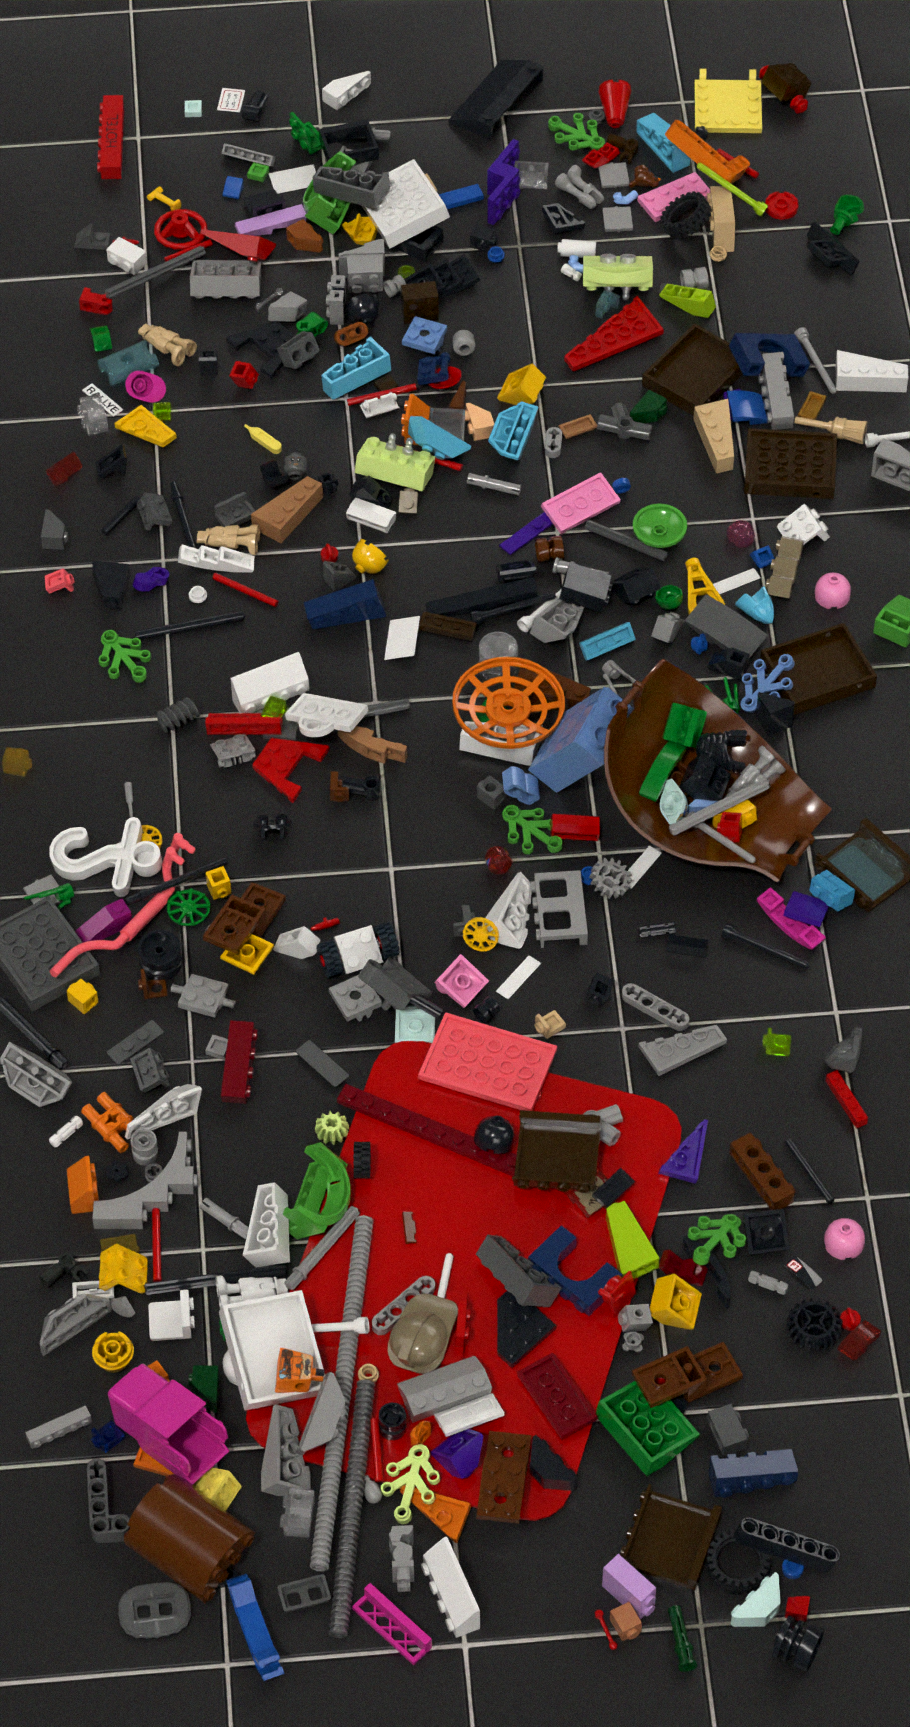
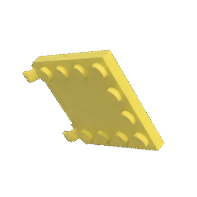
[694,69,762,133]

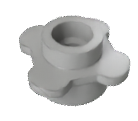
[622,1332,644,1353]

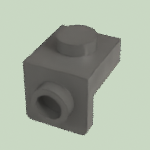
[453,905,475,937]

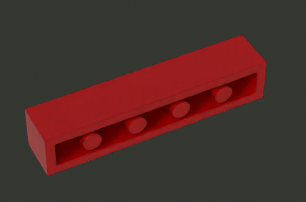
[826,1070,868,1129]

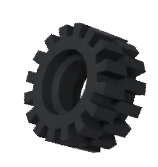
[353,1142,371,1178]

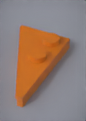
[399,1485,471,1543]

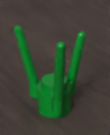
[705,677,740,714]
[24,883,74,910]

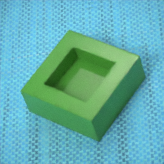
[247,162,269,182]

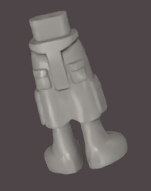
[724,746,786,798]

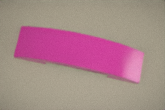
[757,887,826,950]

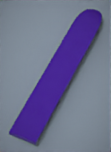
[499,512,553,556]

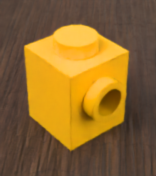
[205,866,231,900]
[67,979,99,1014]

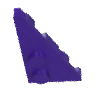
[658,1119,708,1184]

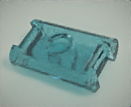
[97,340,159,386]

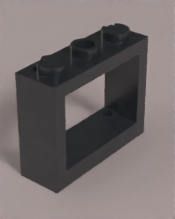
[319,119,379,165]

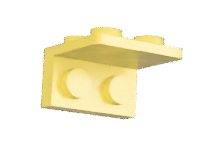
[192,1467,242,1510]

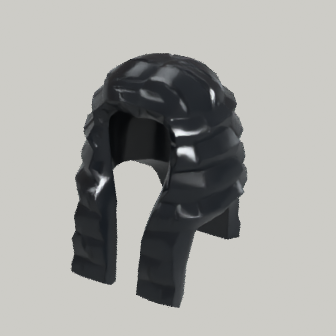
[696,730,747,773]

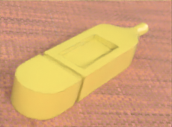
[244,424,282,454]

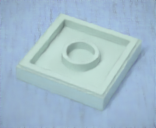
[395,1009,435,1043]

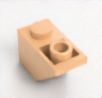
[463,403,494,441]

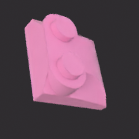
[434,954,489,1008]

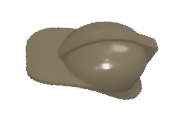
[388,1294,458,1374]

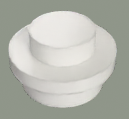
[189,586,207,603]

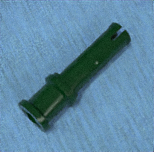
[667,1605,698,1672]

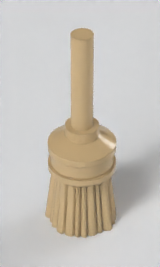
[795,416,868,444]

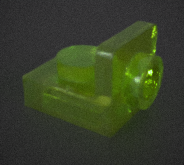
[762,1028,791,1056]

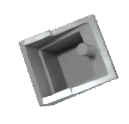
[339,239,385,293]

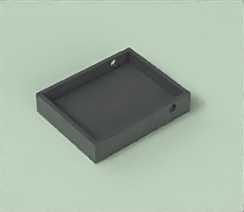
[0,896,100,1011]

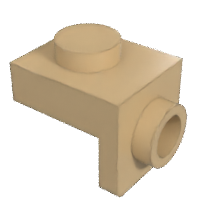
[534,1010,566,1039]

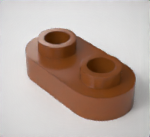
[334,322,368,346]

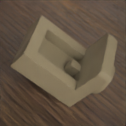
[399,488,419,514]

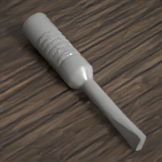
[124,782,133,818]

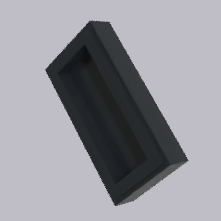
[592,1168,635,1209]

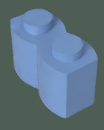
[502,766,540,805]

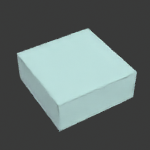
[185,100,202,117]

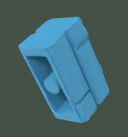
[809,870,855,912]

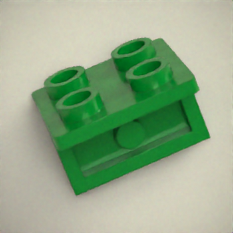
[662,702,707,748]

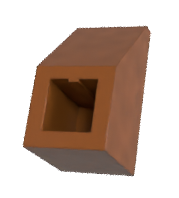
[286,219,323,253]

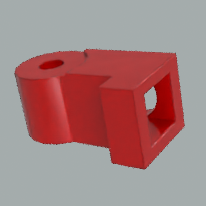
[79,287,113,315]

